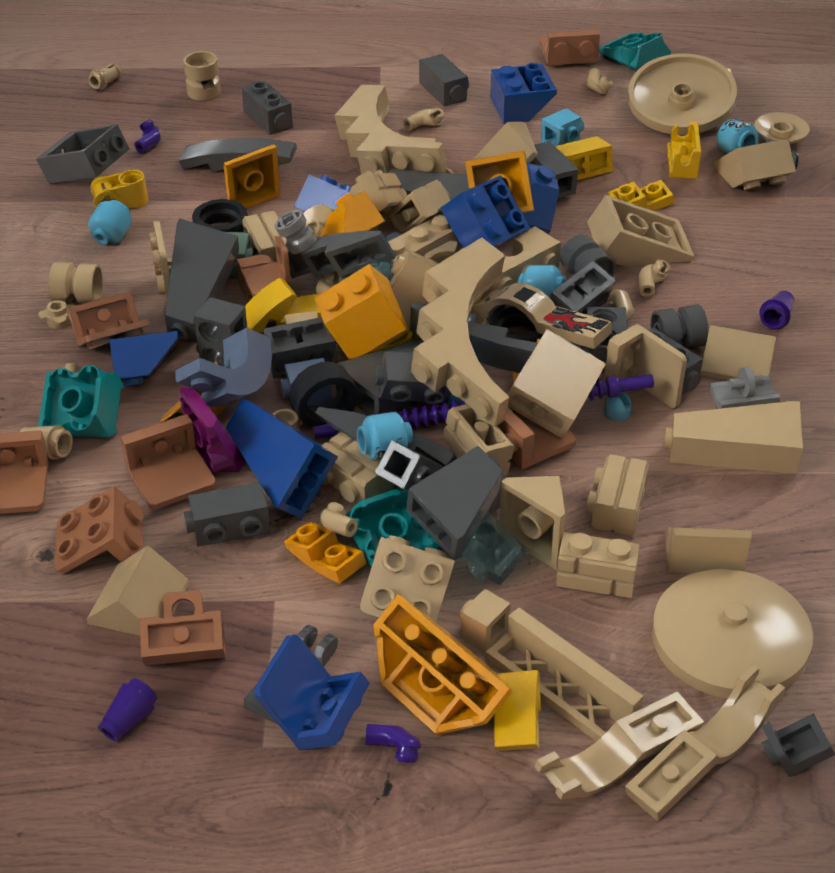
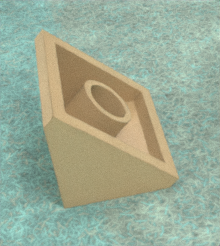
[473,122,538,163]
[700,325,776,381]
[499,476,565,570]
[665,527,752,573]
[87,545,189,636]

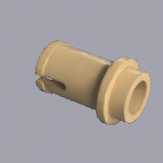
[88,63,121,90]

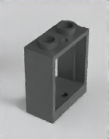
[36,124,129,184]

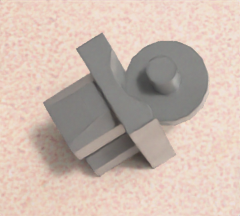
[709,367,781,409]

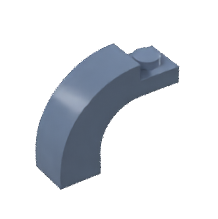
[175,328,272,407]

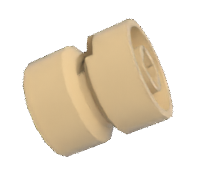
[183,51,221,101]
[48,262,103,304]

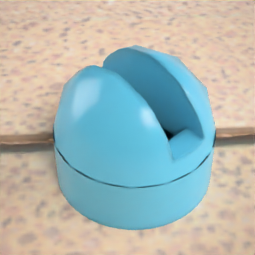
[604,392,632,421]

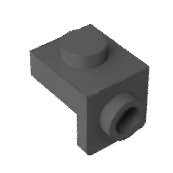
[761,713,835,777]

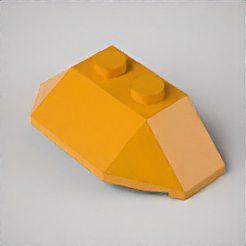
[373,594,513,735]

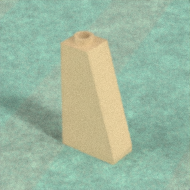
[664,401,803,474]

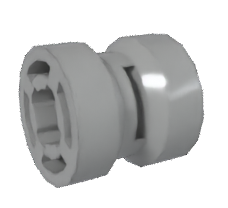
[275,210,317,254]

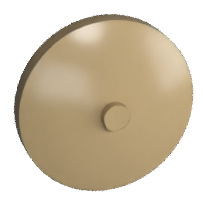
[628,53,737,135]
[652,569,813,699]

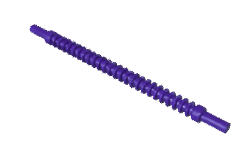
[313,374,654,440]

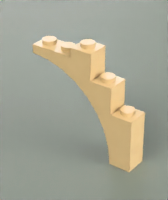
[334,85,447,174]
[411,237,509,427]

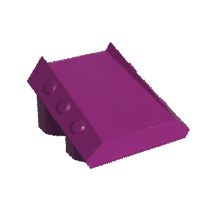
[179,387,246,474]

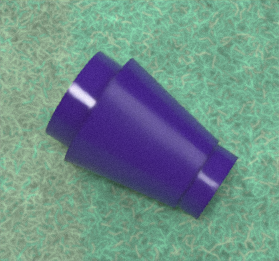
[759,291,794,329]
[98,678,158,742]

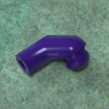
[134,119,161,154]
[366,724,421,763]

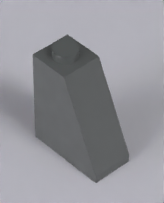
[406,446,503,561]

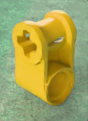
[90,170,149,209]

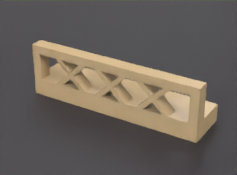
[486,607,644,742]

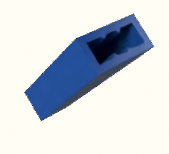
[225,397,338,519]

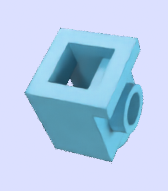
[541,108,584,146]

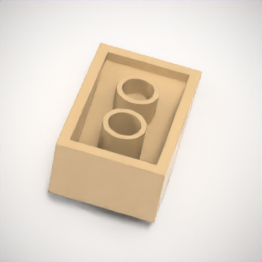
[587,195,695,267]

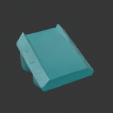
[599,32,671,72]
[38,365,124,437]
[345,488,441,567]

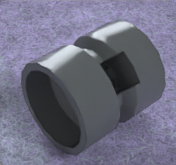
[560,234,616,277]
[650,304,708,348]

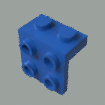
[254,634,370,750]

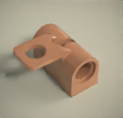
[237,236,290,302]
[139,590,226,666]

